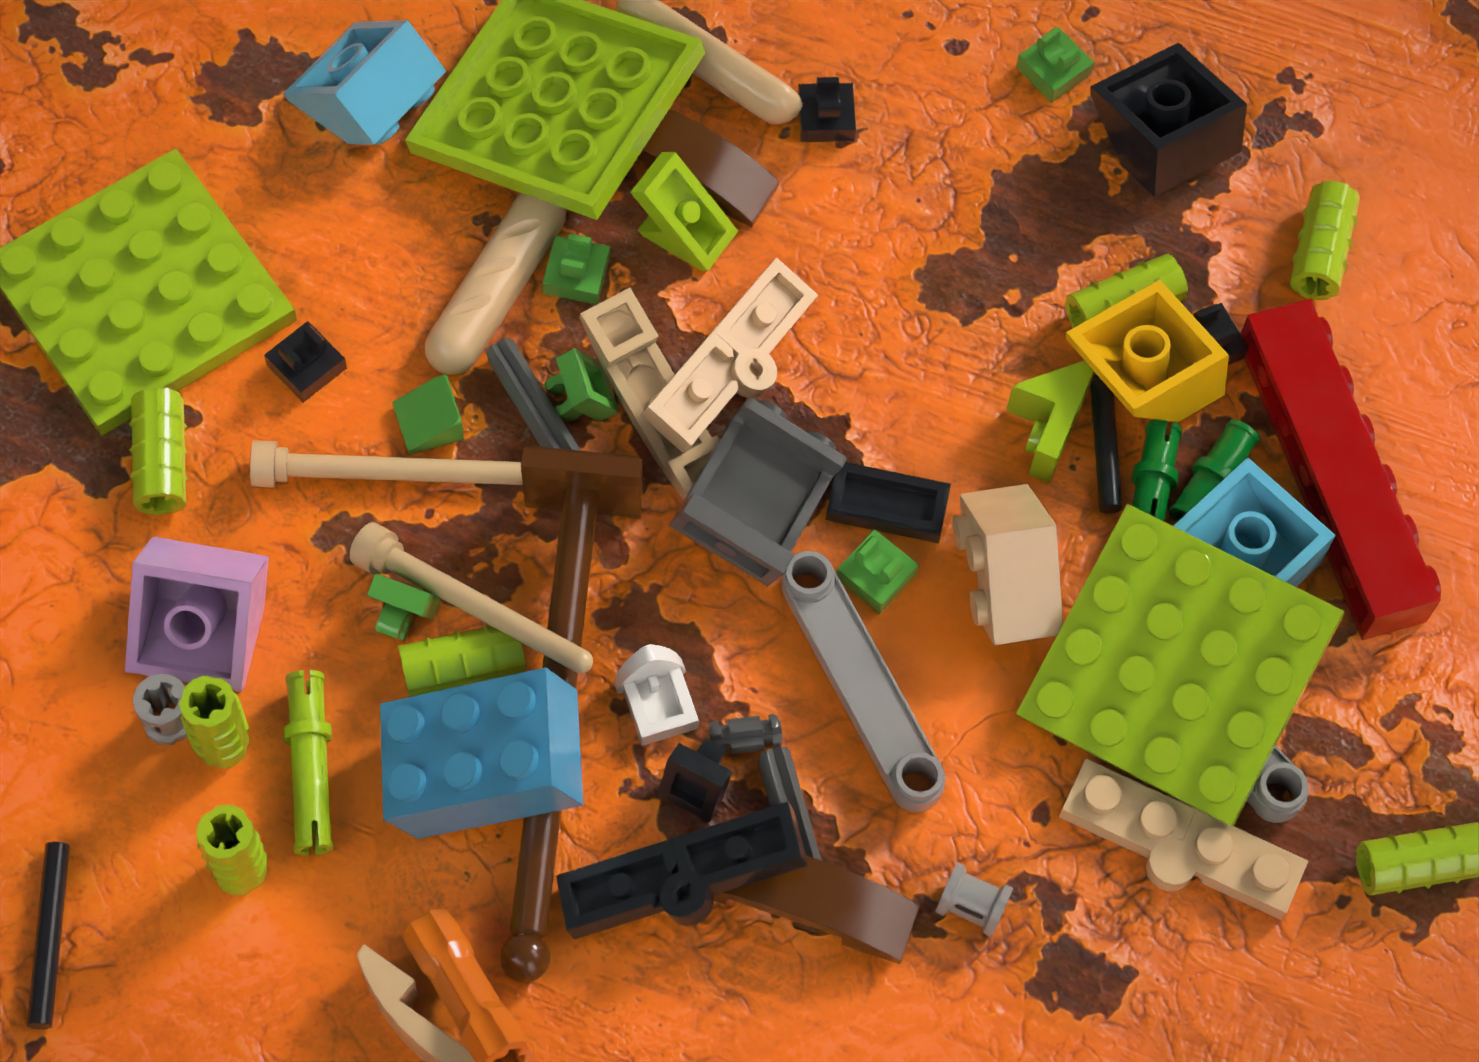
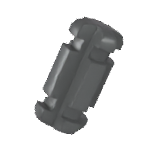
[708,714,782,754]

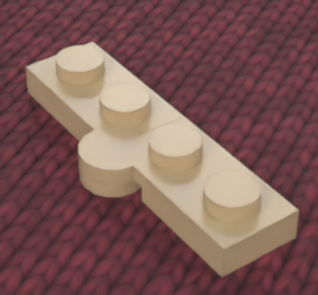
[640,257,818,453]
[1059,759,1308,920]

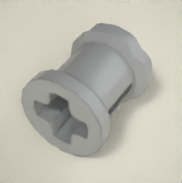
[133,673,187,745]
[935,862,1013,937]

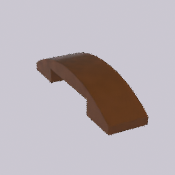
[637,109,779,228]
[687,827,920,964]

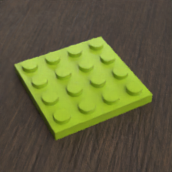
[405,0,705,220]
[0,148,297,436]
[1016,504,1344,828]

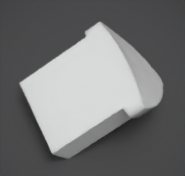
[613,644,699,746]

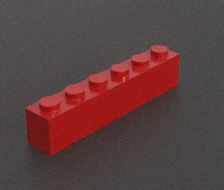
[1240,299,1441,640]

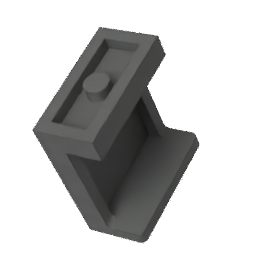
[669,398,847,587]

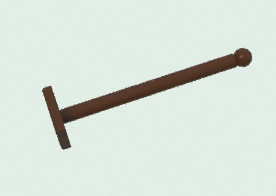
[500,445,643,983]

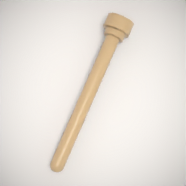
[250,440,523,488]
[350,522,593,673]

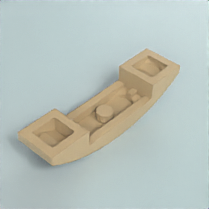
[579,288,719,500]
[356,944,475,1062]

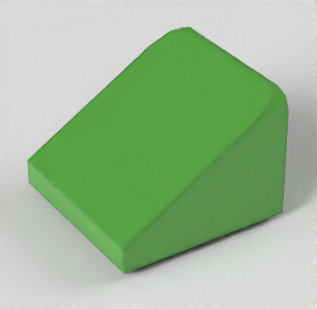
[392,374,464,455]

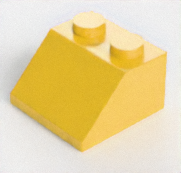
[1066,279,1229,422]

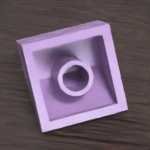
[125,537,269,692]

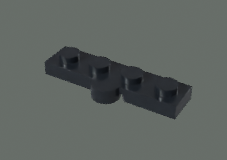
[556,801,808,940]

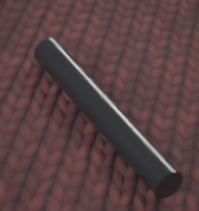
[1090,372,1122,514]
[27,842,70,1029]

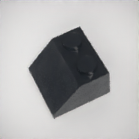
[1090,42,1247,197]

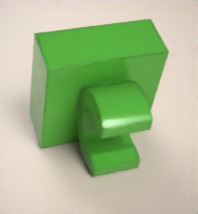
[1016,27,1094,103]
[543,233,610,305]
[544,348,619,422]
[836,529,919,614]
[367,573,441,640]

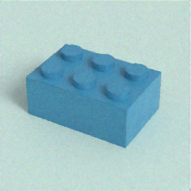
[380,667,583,839]

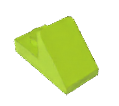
[630,152,738,271]
[1006,360,1094,483]

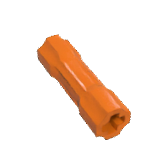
[403,908,535,1062]

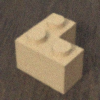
[953,484,1063,645]

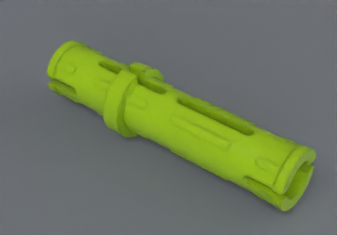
[284,670,334,856]

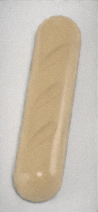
[616,0,803,124]
[425,193,566,375]

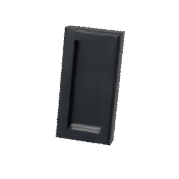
[826,462,951,543]

